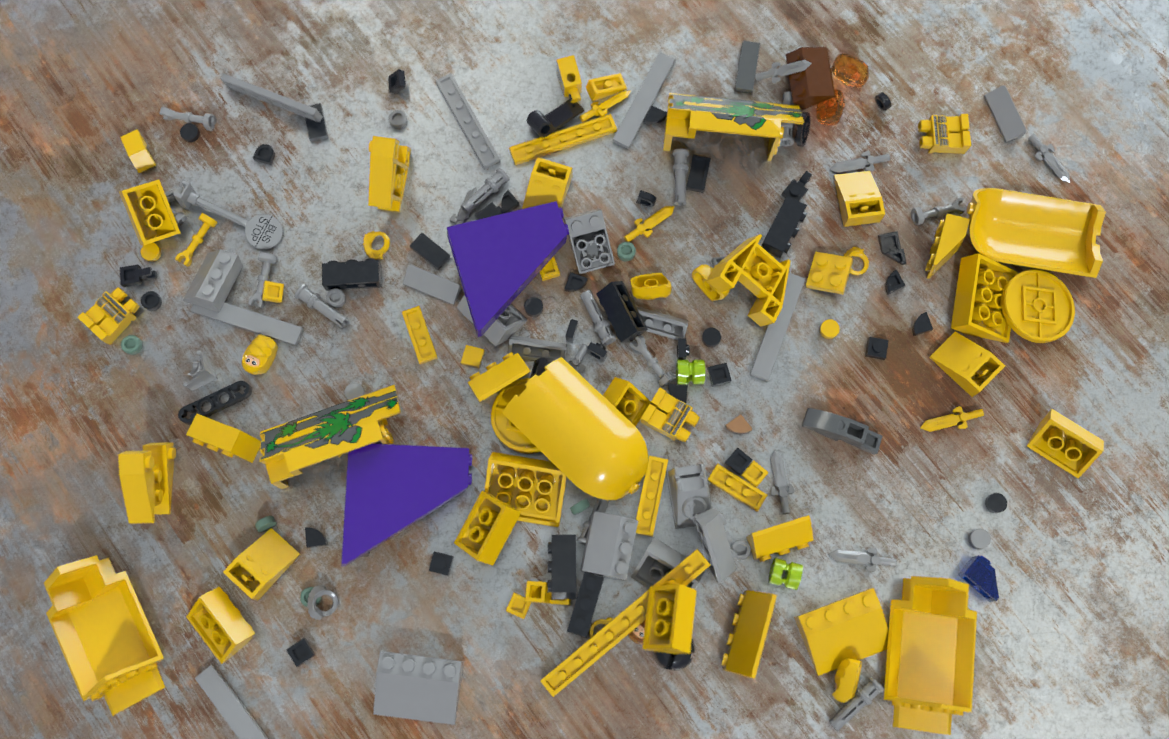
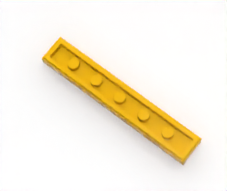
[509,114,617,166]

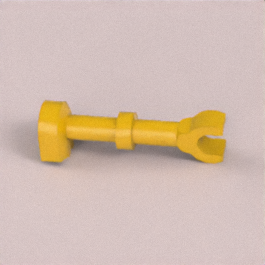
[175,212,218,267]

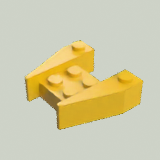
[368,136,411,212]
[707,234,791,327]
[118,442,176,523]

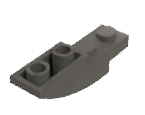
[802,408,883,455]

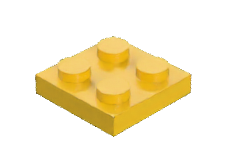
[806,251,853,295]

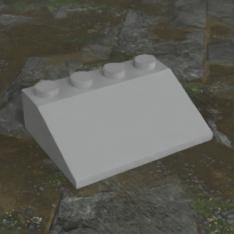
[373,651,464,725]

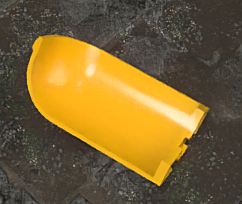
[967,188,1106,278]
[502,357,648,500]

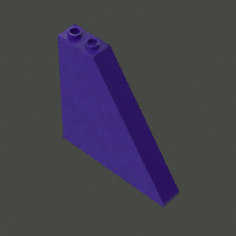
[447,201,569,337]
[341,444,472,567]

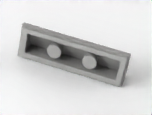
[984,85,1027,142]
[403,264,461,305]
[636,306,689,340]
[508,336,567,363]

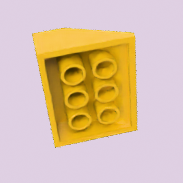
[951,253,1018,343]
[484,452,567,527]
[794,588,889,676]
[721,590,777,679]

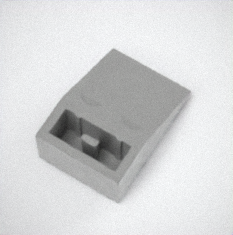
[563,209,615,274]

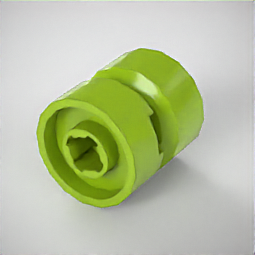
[676,360,705,385]
[768,558,803,590]

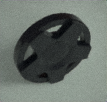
[795,112,811,147]

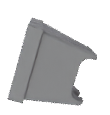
[666,464,713,529]

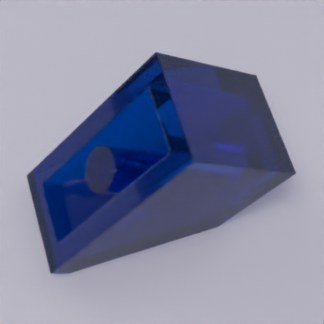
[958,555,999,602]

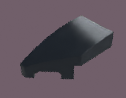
[877,231,907,265]

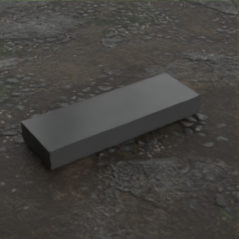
[735,40,760,93]

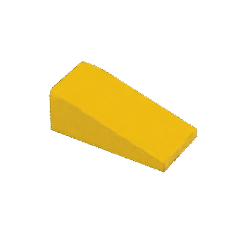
[586,73,627,101]

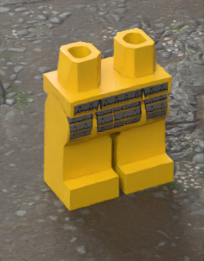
[918,114,971,154]
[77,287,140,345]
[641,387,700,443]

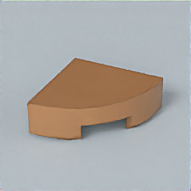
[725,414,753,434]

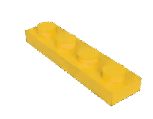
[636,455,668,537]

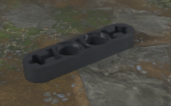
[178,381,252,425]

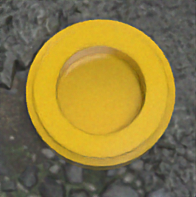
[141,243,162,262]
[819,319,840,339]

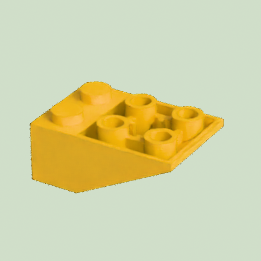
[522,157,573,209]
[834,171,885,227]
[925,213,970,279]
[929,331,1005,397]
[223,528,300,600]

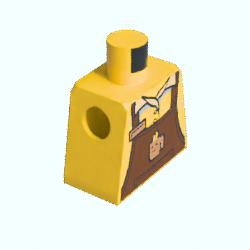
[557,55,582,103]

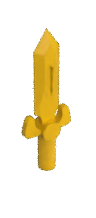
[579,90,631,122]
[624,206,675,242]
[920,406,984,432]

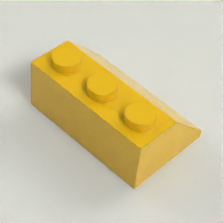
[119,179,180,245]
[467,352,531,403]
[603,377,651,427]
[1027,409,1104,479]
[454,491,521,566]
[746,515,813,562]
[642,584,697,654]
[186,586,255,664]

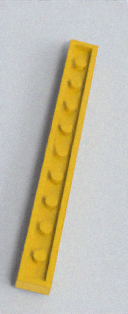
[540,548,711,697]

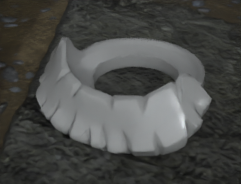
[307,585,338,620]

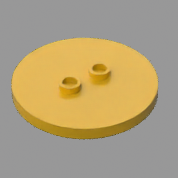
[1001,269,1075,343]
[491,378,541,454]

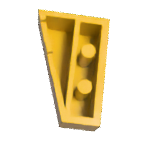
[186,414,261,463]

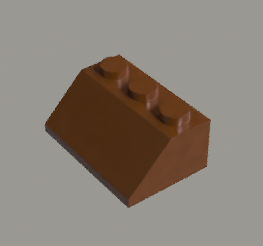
[785,47,836,110]

